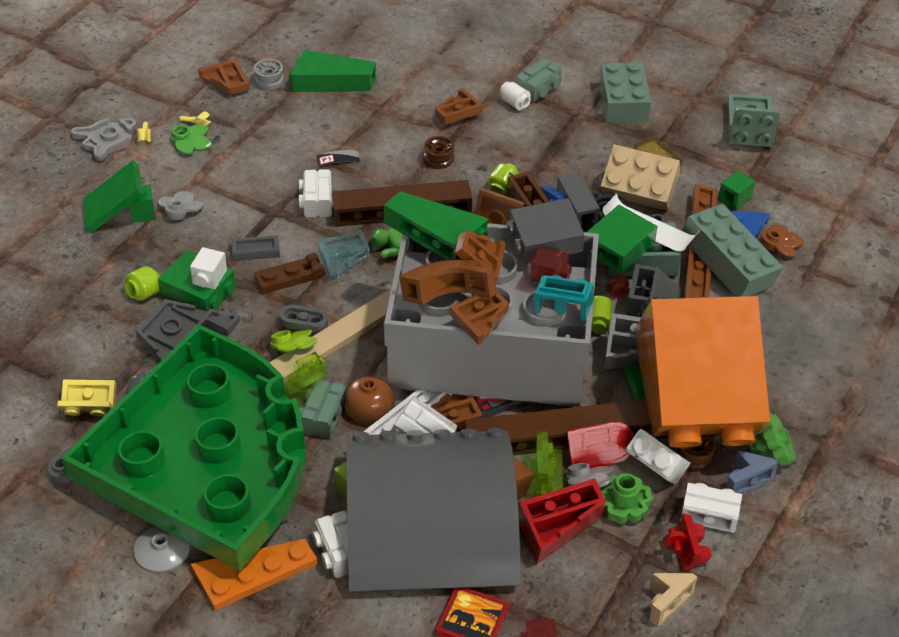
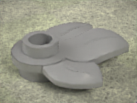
[159,191,204,220]
[566,463,614,487]

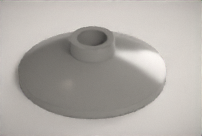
[133,526,190,573]

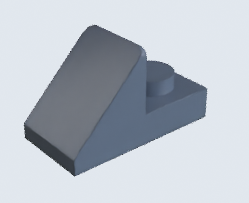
[725,451,778,494]

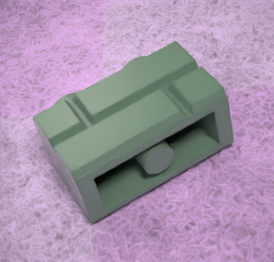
[515,58,562,103]
[299,379,346,440]

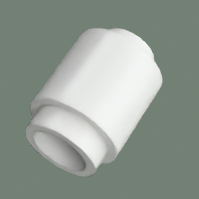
[499,82,531,110]

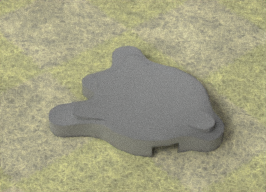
[71,118,137,161]

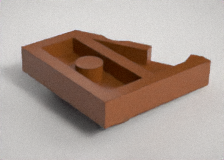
[198,59,250,95]
[435,88,483,125]
[455,230,506,280]
[449,291,509,345]
[430,393,483,430]

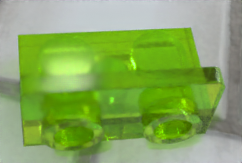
[284,352,328,395]
[535,431,563,494]

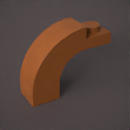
[399,260,497,305]

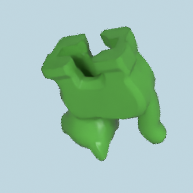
[371,228,403,259]

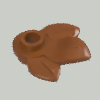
[760,225,804,258]

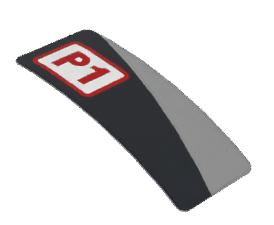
[317,150,360,166]

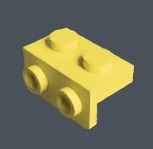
[57,380,117,416]

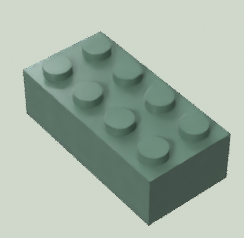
[682,203,783,297]

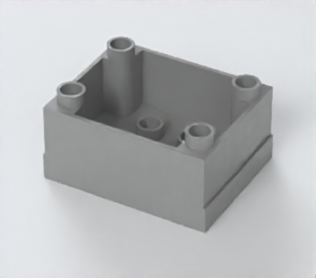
[384,223,599,406]

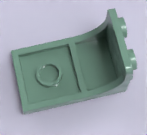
[728,94,780,147]

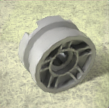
[254,59,284,90]

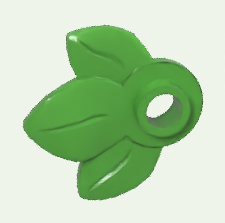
[170,125,211,155]

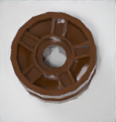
[424,136,455,169]
[677,434,716,472]

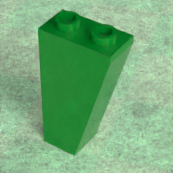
[289,50,376,92]
[384,192,488,260]

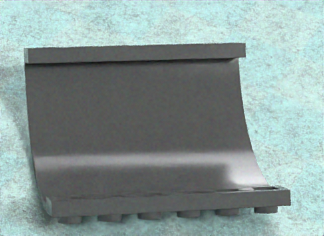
[347,428,521,591]

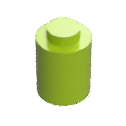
[591,296,613,334]

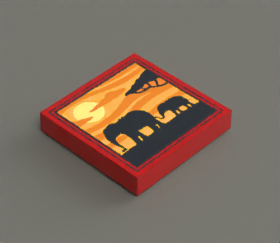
[435,587,510,637]

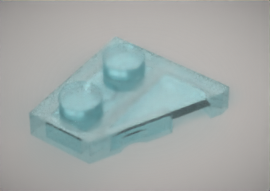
[317,230,369,281]

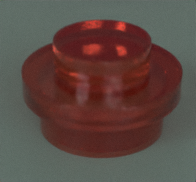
[605,276,629,297]

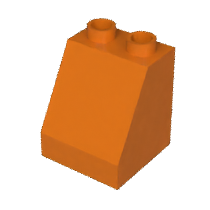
[636,296,770,448]

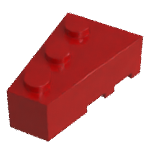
[518,478,606,564]

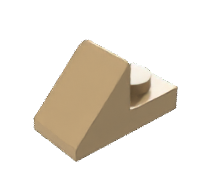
[649,573,697,627]

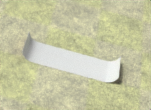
[603,193,700,251]

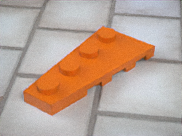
[191,539,318,611]

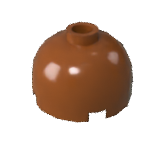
[344,376,395,428]

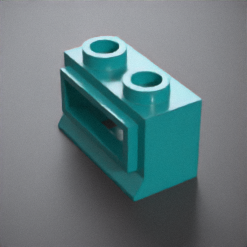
[534,275,594,321]

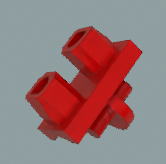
[663,513,712,571]

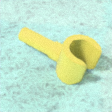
[180,112,211,126]
[137,122,151,142]

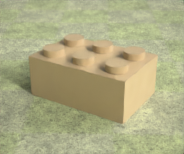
[601,144,681,211]

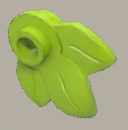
[270,329,317,352]

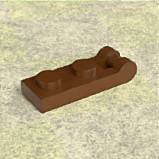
[254,253,326,294]

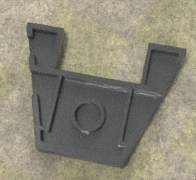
[136,299,240,361]

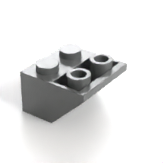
[626,264,681,317]

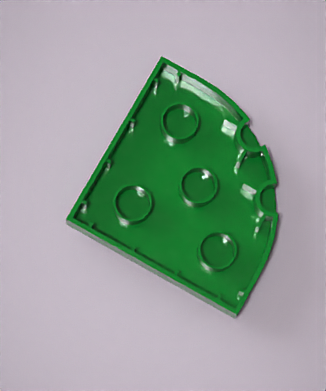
[61,324,306,571]

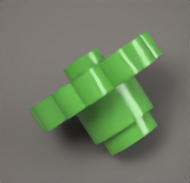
[750,413,796,466]
[600,473,653,524]

